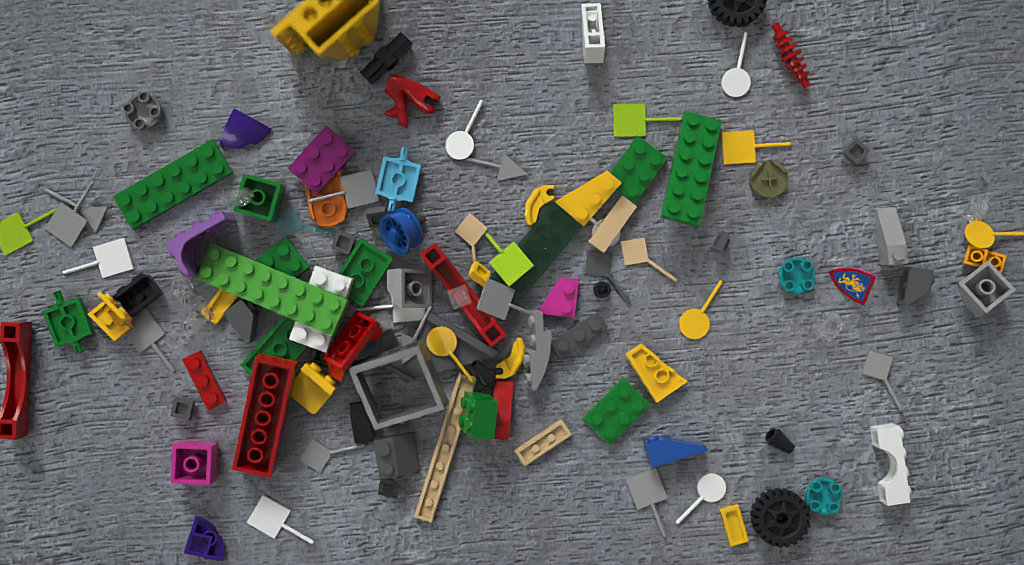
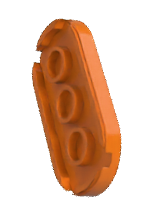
[305,169,348,228]

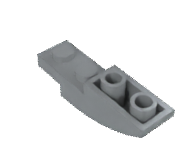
[523,310,551,390]

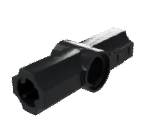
[360,32,413,85]

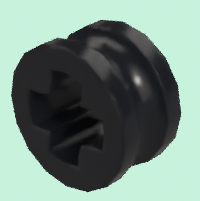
[593,281,611,298]

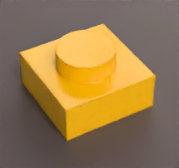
[468,261,491,287]

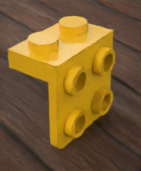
[88,292,134,342]
[291,362,339,414]

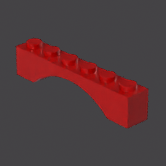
[419,243,507,347]
[0,321,32,440]

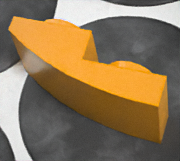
[963,245,1007,274]

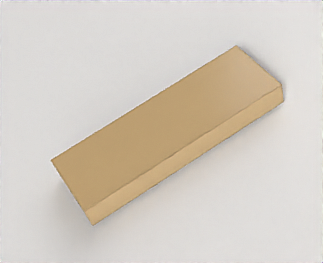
[588,195,637,253]
[514,418,572,466]

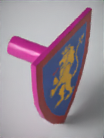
[828,267,877,306]

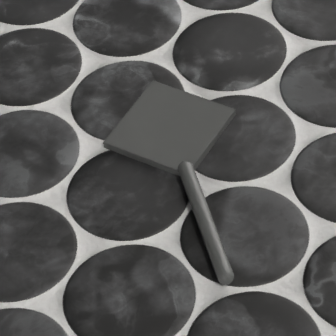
[585,250,631,304]

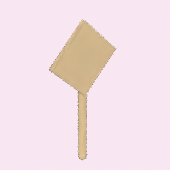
[455,213,488,263]
[621,237,677,282]

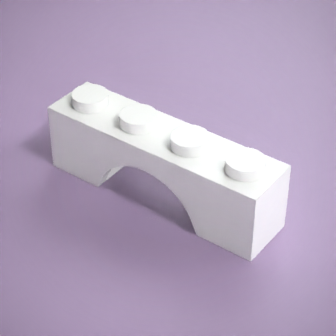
[870,423,912,506]

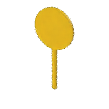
[964,220,1024,249]
[679,280,723,339]
[427,326,474,383]

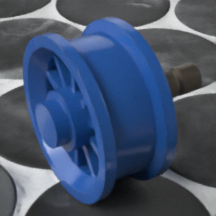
[379,208,426,255]

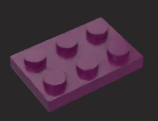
[288,125,356,195]

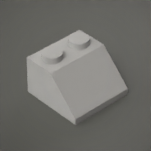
[957,260,1016,318]

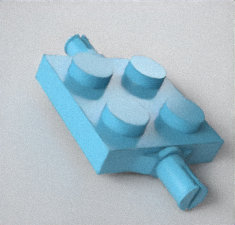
[375,147,422,212]

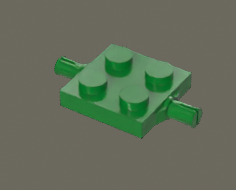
[42,290,95,354]

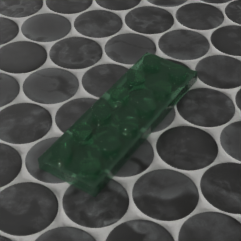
[480,202,583,314]

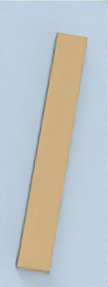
[414,371,477,523]

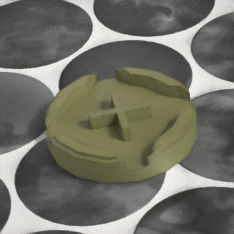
[749,160,788,199]

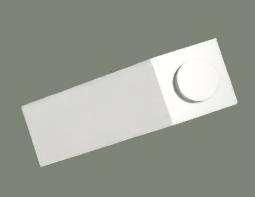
[581,3,605,64]

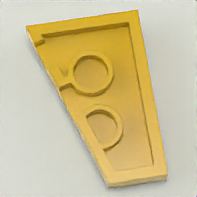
[555,170,622,227]
[624,344,688,403]

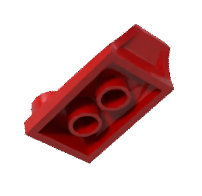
[323,311,383,382]

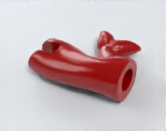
[384,74,441,128]

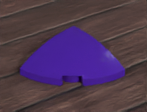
[219,108,271,149]
[184,515,225,562]

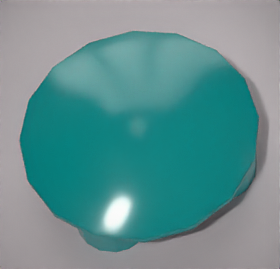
[778,257,815,295]
[805,477,842,515]

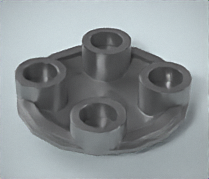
[123,91,162,130]

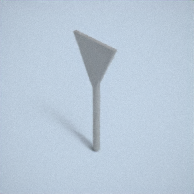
[45,188,108,232]

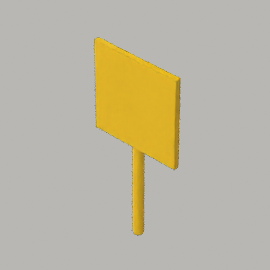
[722,130,791,165]

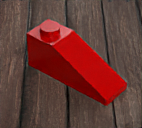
[493,379,514,440]

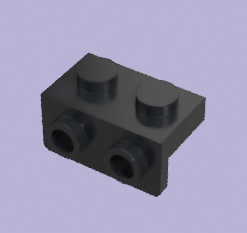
[112,274,164,317]

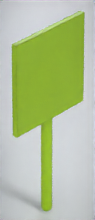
[613,104,682,137]
[0,208,57,256]
[484,231,534,287]

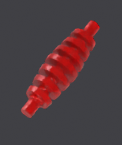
[772,22,811,89]

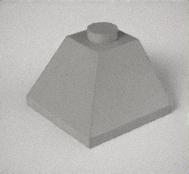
[387,268,432,308]

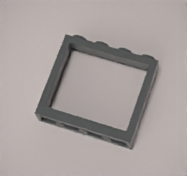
[349,339,449,430]

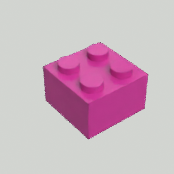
[171,440,219,485]

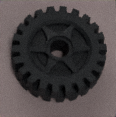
[708,0,767,27]
[750,488,811,548]

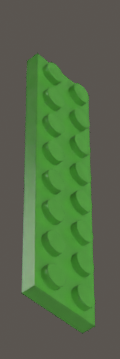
[196,243,350,337]

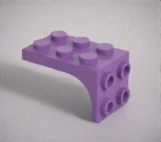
[167,211,237,277]

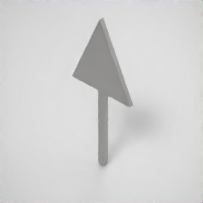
[465,153,527,181]
[402,306,432,364]

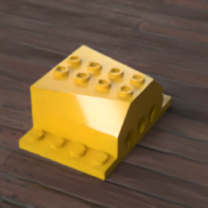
[270,0,380,60]

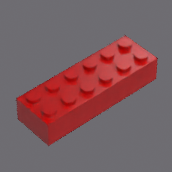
[232,353,298,478]

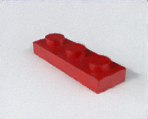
[182,350,227,410]

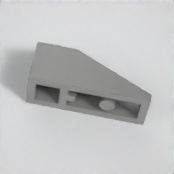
[875,207,908,265]

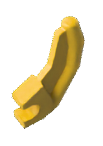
[524,185,554,226]
[496,338,526,379]

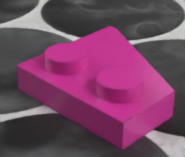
[539,278,579,318]

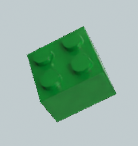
[233,173,287,223]
[458,391,498,440]

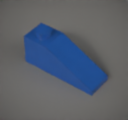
[644,435,708,467]

